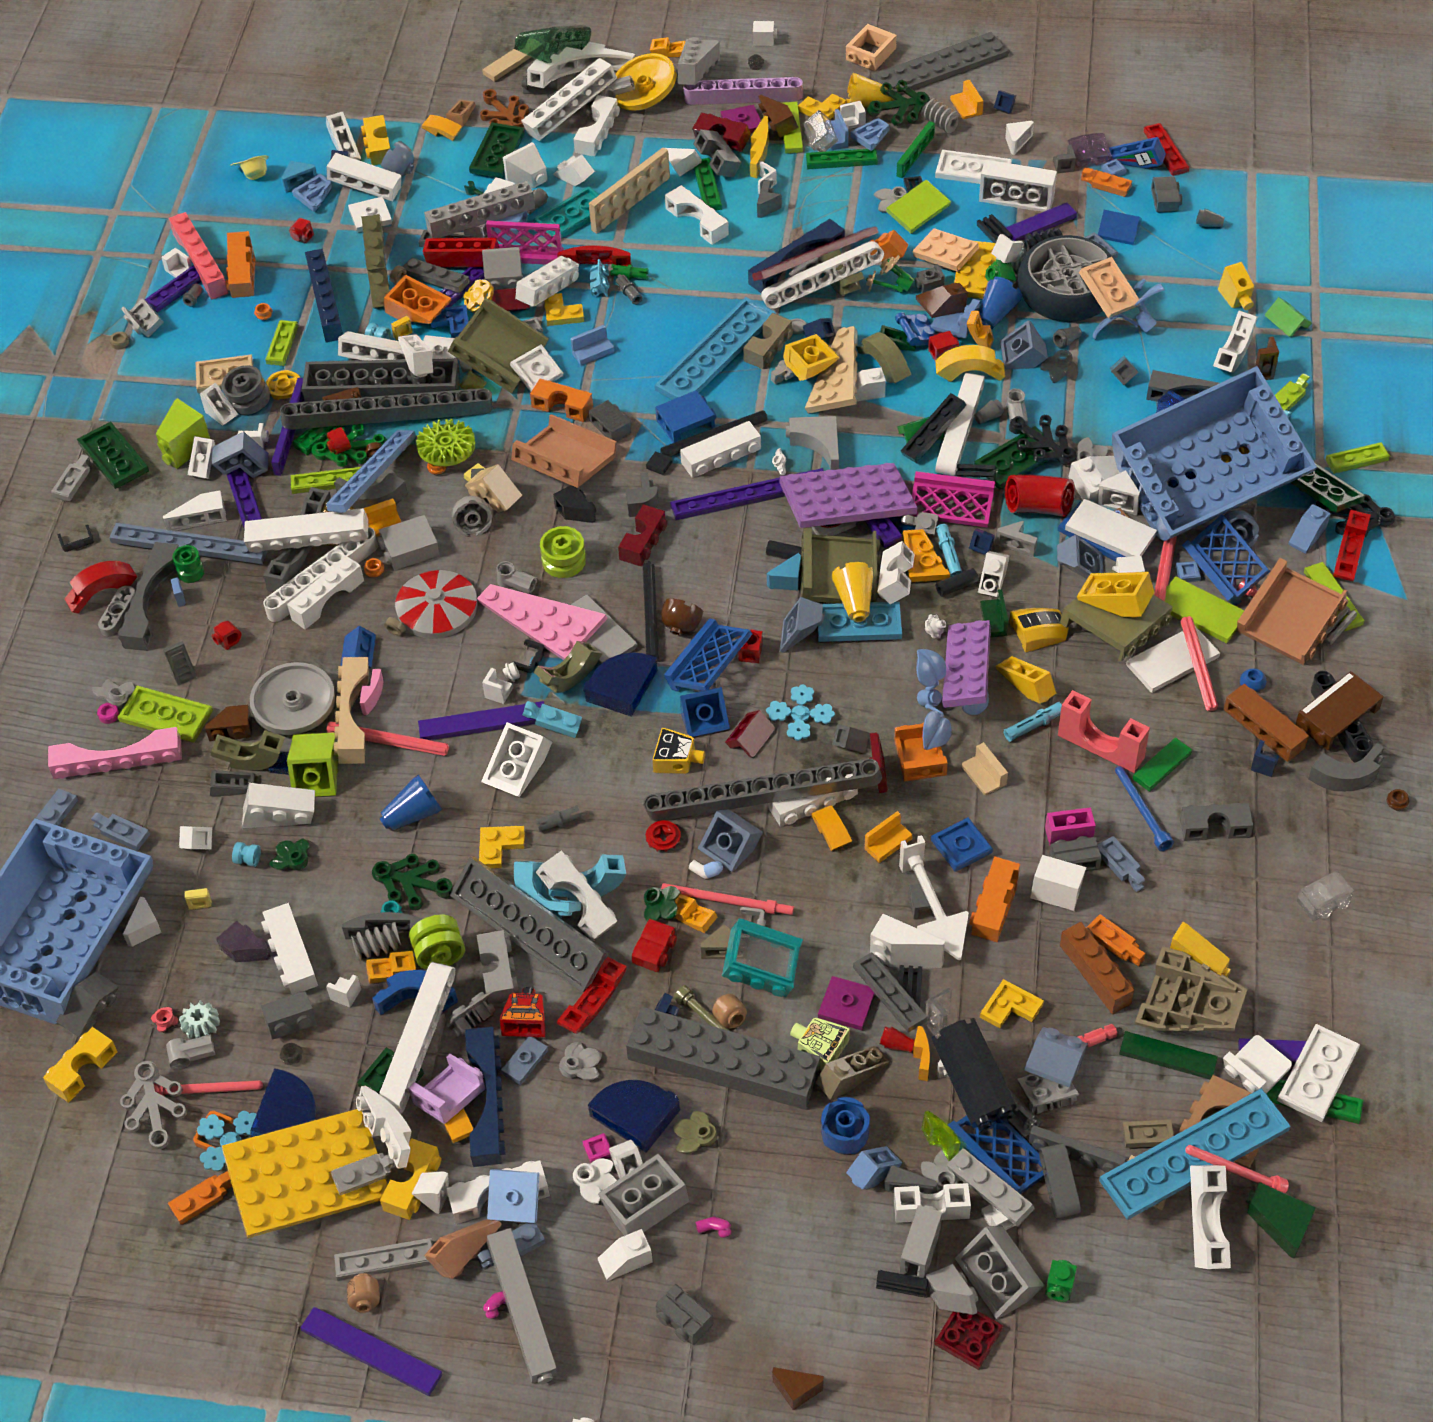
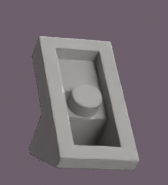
[996,521,1038,557]

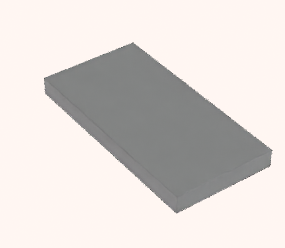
[571,595,638,669]

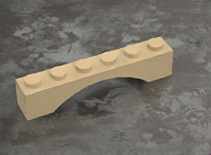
[334,657,369,764]

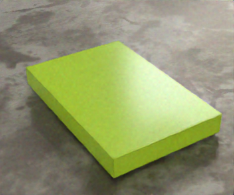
[886,180,951,234]

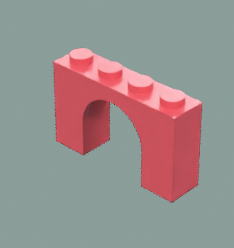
[1058,690,1150,773]

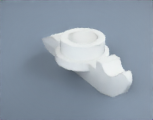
[772,448,786,476]

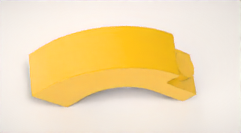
[935,345,1005,382]

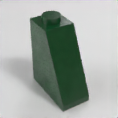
[1246,1182,1316,1258]

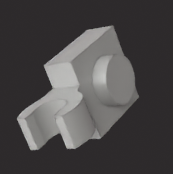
[902,512,939,536]

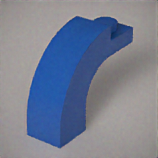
[372,970,458,1015]

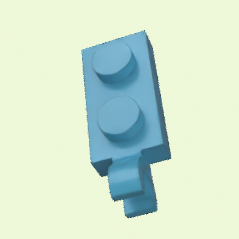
[523,701,582,738]

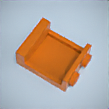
[894,723,948,782]

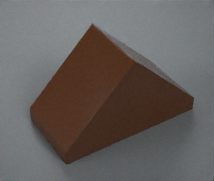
[772,1367,824,1410]

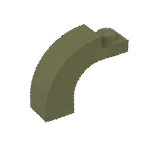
[818,249,864,295]
[856,332,911,383]
[534,641,602,693]
[210,730,285,771]

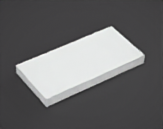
[935,150,1012,184]
[1065,499,1157,557]
[1126,626,1220,693]
[1277,1024,1360,1122]

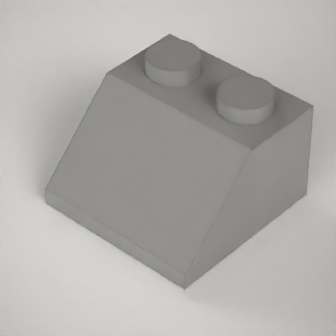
[482,247,523,290]

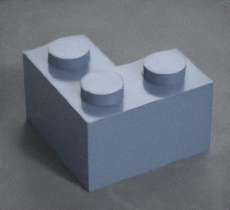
[212,431,269,478]

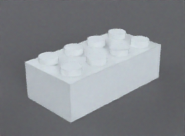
[979,160,1057,212]

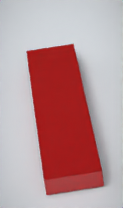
[1144,123,1189,176]

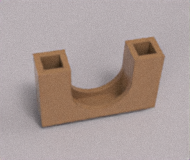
[1179,1075,1252,1183]

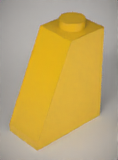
[1170,922,1231,978]

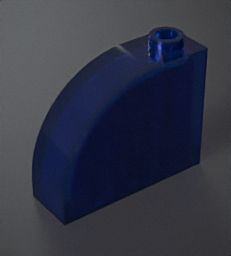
[583,653,658,717]
[250,1068,317,1138]
[588,1080,680,1153]

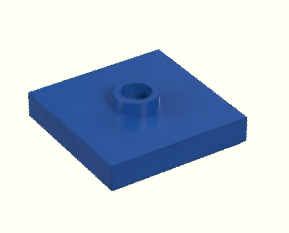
[931,817,993,872]

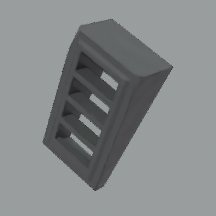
[163,641,196,685]
[210,770,255,796]
[885,1165,938,1194]

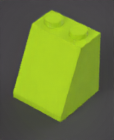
[156,398,210,469]
[287,733,338,797]

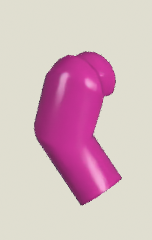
[695,1216,731,1238]

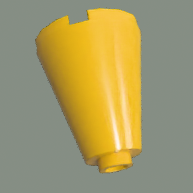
[846,73,894,108]
[832,562,873,622]

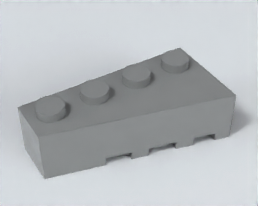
[678,37,720,85]

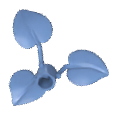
[1093,279,1165,339]
[916,649,989,750]

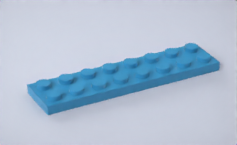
[654,297,776,400]
[1099,1088,1291,1220]

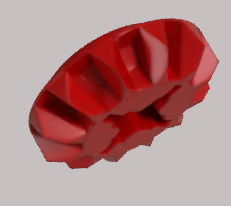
[645,820,681,852]

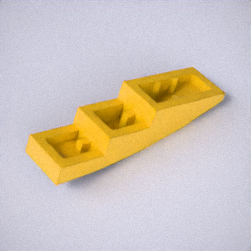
[750,116,769,178]

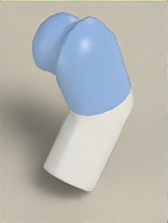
[689,860,723,879]

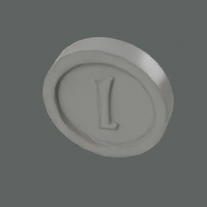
[792,318,806,334]

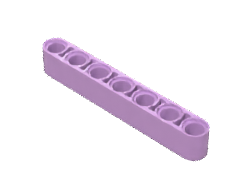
[683,77,803,105]

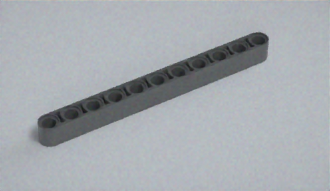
[280,388,492,429]
[643,759,882,821]

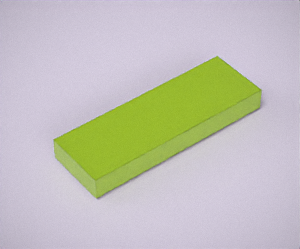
[265,320,299,366]
[1325,442,1390,474]

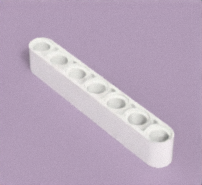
[761,241,884,309]
[935,373,985,476]
[263,527,378,622]
[379,962,455,1114]

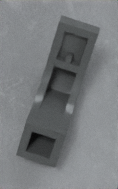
[334,473,408,510]
[1308,743,1384,792]

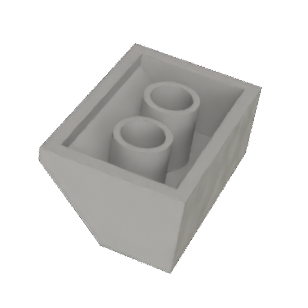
[598,1154,689,1236]
[955,1226,1045,1319]

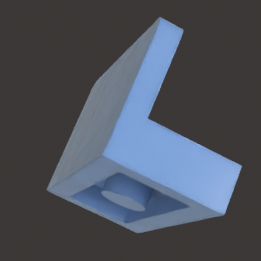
[821,109,849,150]
[571,325,614,366]

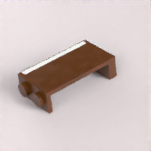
[1295,671,1384,750]

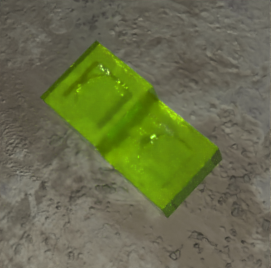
[921,1111,961,1161]

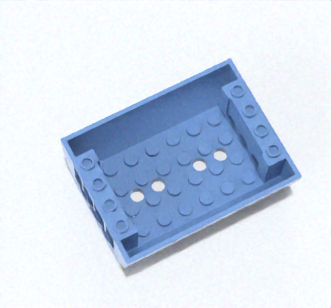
[1112,366,1317,541]
[0,818,153,1024]

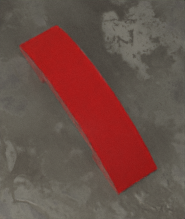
[557,245,632,266]
[1333,510,1371,581]
[557,956,627,1034]

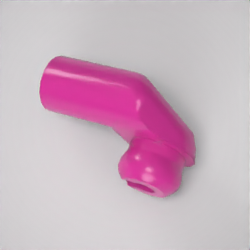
[483,1291,506,1319]

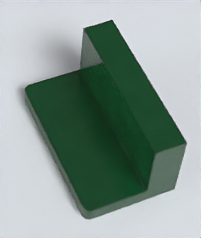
[980,589,1008,638]

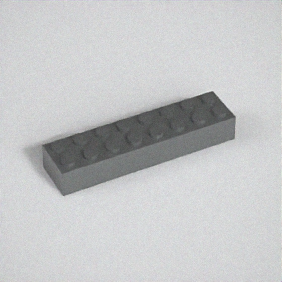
[302,358,460,402]
[626,1007,820,1110]

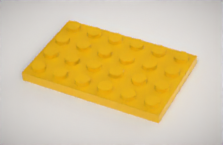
[222,1109,387,1239]

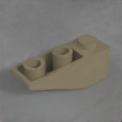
[816,1046,889,1100]

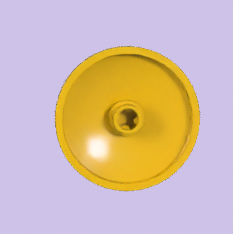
[615,53,677,111]

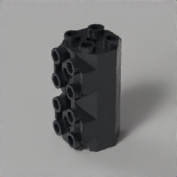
[931,1018,1017,1131]

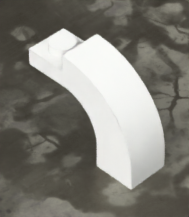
[1213,311,1258,372]

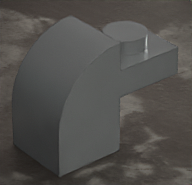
[626,472,659,517]

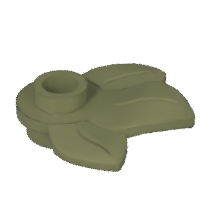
[672,1111,717,1154]

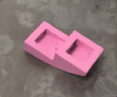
[360,669,384,715]

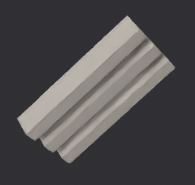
[1324,606,1357,645]

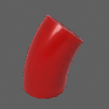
[1005,475,1075,516]

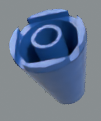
[979,277,1022,329]
[379,775,442,830]

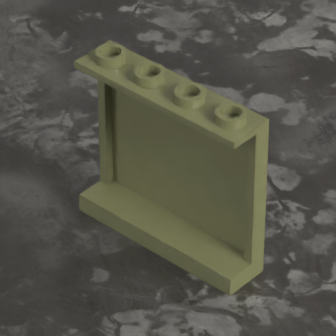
[448,297,549,394]
[801,527,880,604]
[1060,569,1173,662]

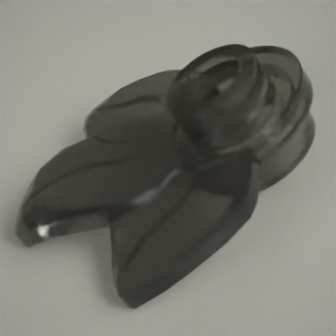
[1040,350,1078,383]

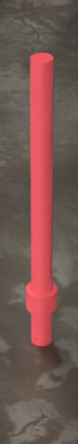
[661,883,794,915]

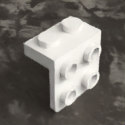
[1223,1035,1292,1094]

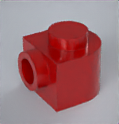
[289,218,314,243]
[327,427,351,455]
[212,621,242,650]

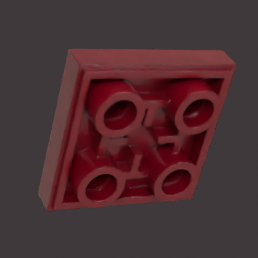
[934,1311,1004,1370]

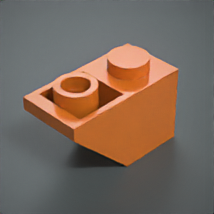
[870,230,909,262]

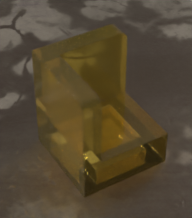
[459,369,487,390]

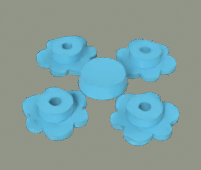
[766,684,835,741]
[197,1111,261,1172]

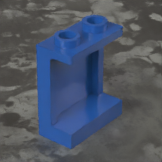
[655,390,716,443]

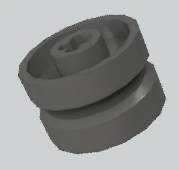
[221,365,271,415]

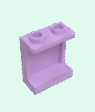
[408,1054,486,1124]

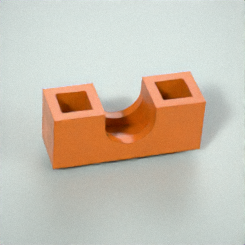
[530,379,593,422]

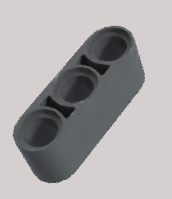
[1039,1143,1081,1219]

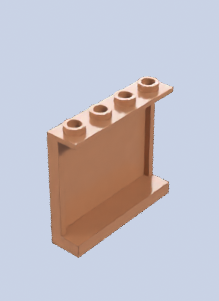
[511,414,617,488]
[1237,558,1348,665]

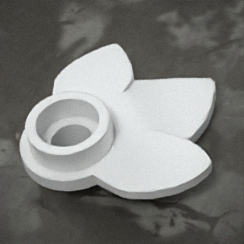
[573,1158,617,1204]

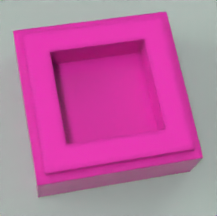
[582,1133,611,1163]

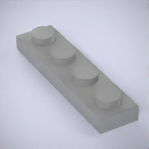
[947,1148,1035,1226]

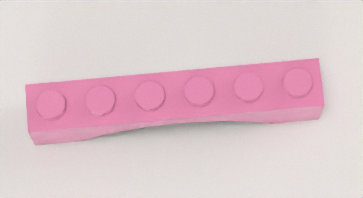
[48,727,182,779]

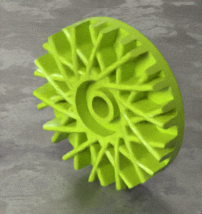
[416,419,475,466]

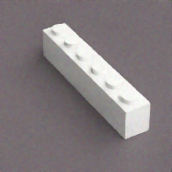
[244,508,368,553]

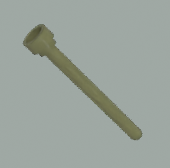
[674,985,730,1031]

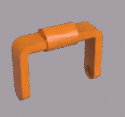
[193,1111,234,1150]

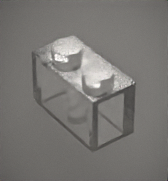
[803,110,838,152]
[1297,871,1354,922]

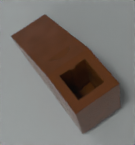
[758,95,799,137]

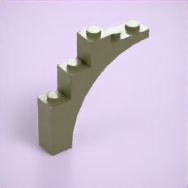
[361,214,390,308]

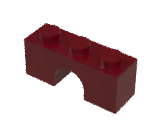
[692,112,751,152]
[618,504,668,567]

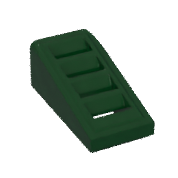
[879,325,916,351]

